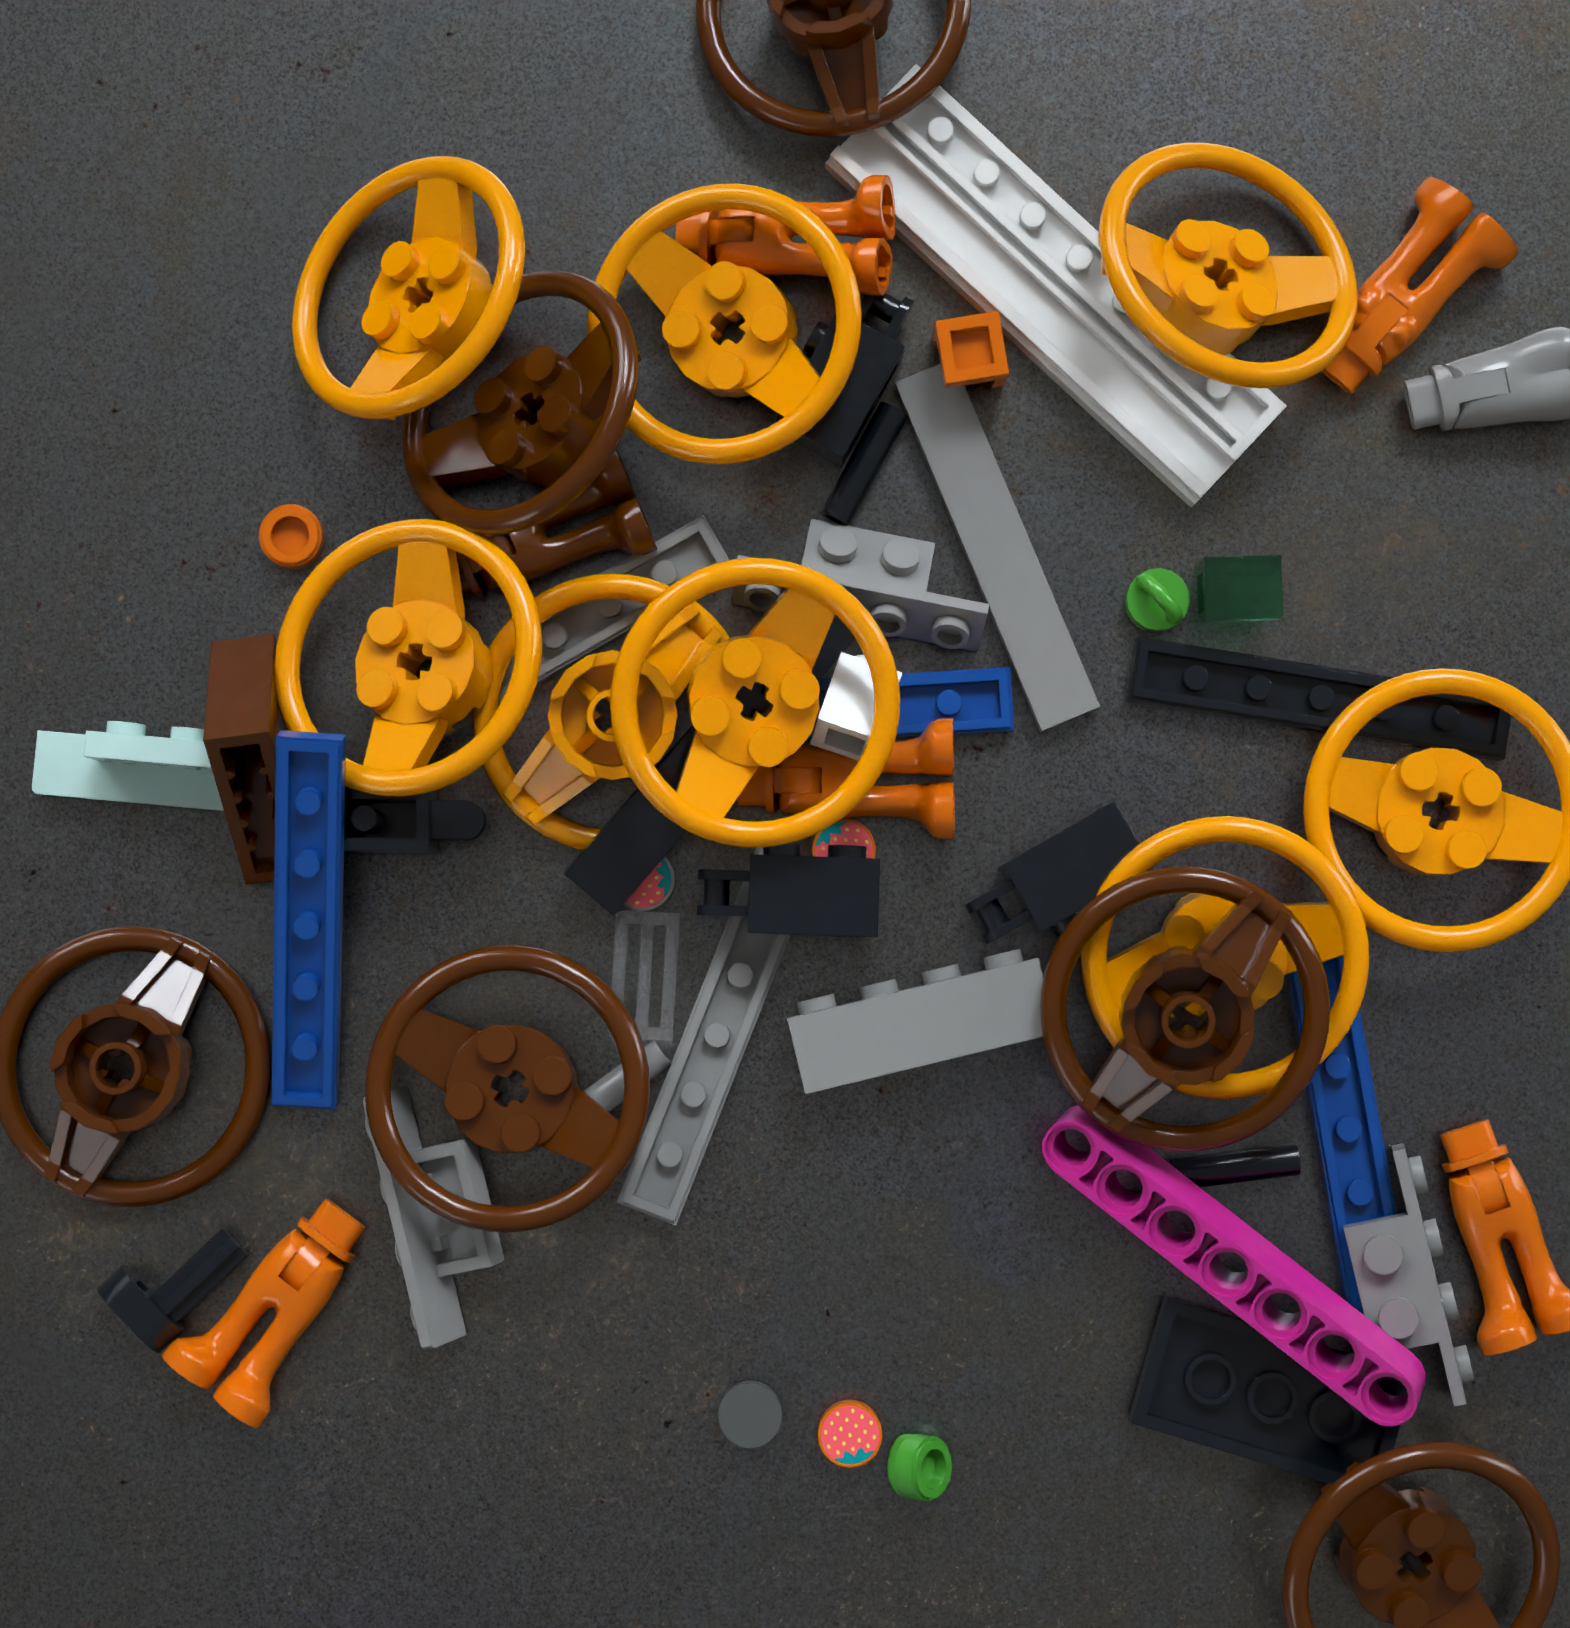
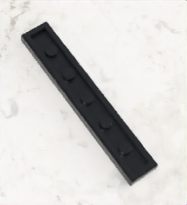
[564,615,855,915]
[1126,636,1511,761]

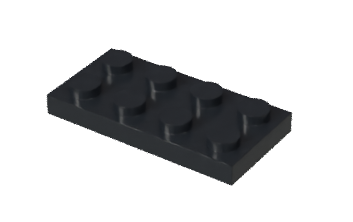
[1128,1296,1408,1484]

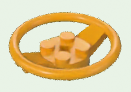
[1097,143,1358,389]
[292,156,525,420]
[587,183,862,464]
[274,519,542,796]
[610,558,900,848]
[472,573,730,850]
[1303,668,1570,952]
[1081,816,1370,1099]

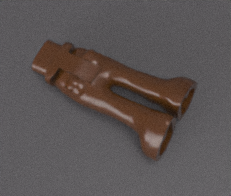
[456,449,658,599]

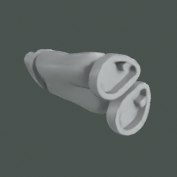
[1403,327,1570,432]

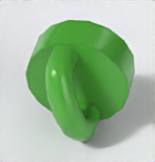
[1124,568,1190,633]
[887,1434,952,1502]

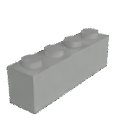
[787,949,1044,1094]

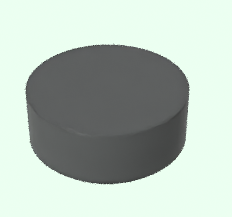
[718,1380,782,1448]

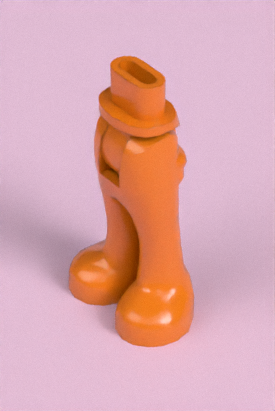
[675,175,896,296]
[1321,177,1518,394]
[737,718,955,839]
[1440,1119,1570,1356]
[162,1198,366,1428]

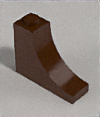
[203,634,287,885]

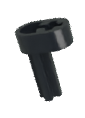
[97,1228,248,1353]

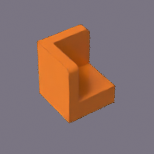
[932,311,1009,389]

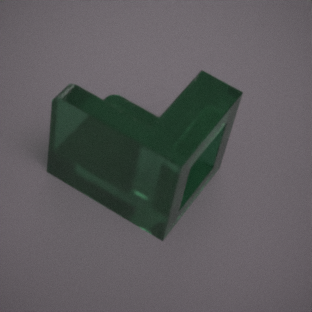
[1195,555,1283,629]

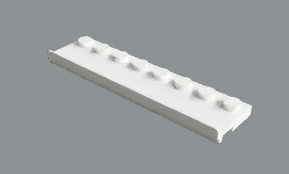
[825,64,1287,507]

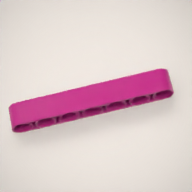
[1042,1105,1426,1427]

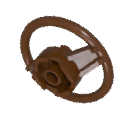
[696,0,971,137]
[402,270,642,536]
[1040,867,1330,1152]
[0,926,271,1207]
[365,945,650,1233]
[1282,1442,1560,1628]

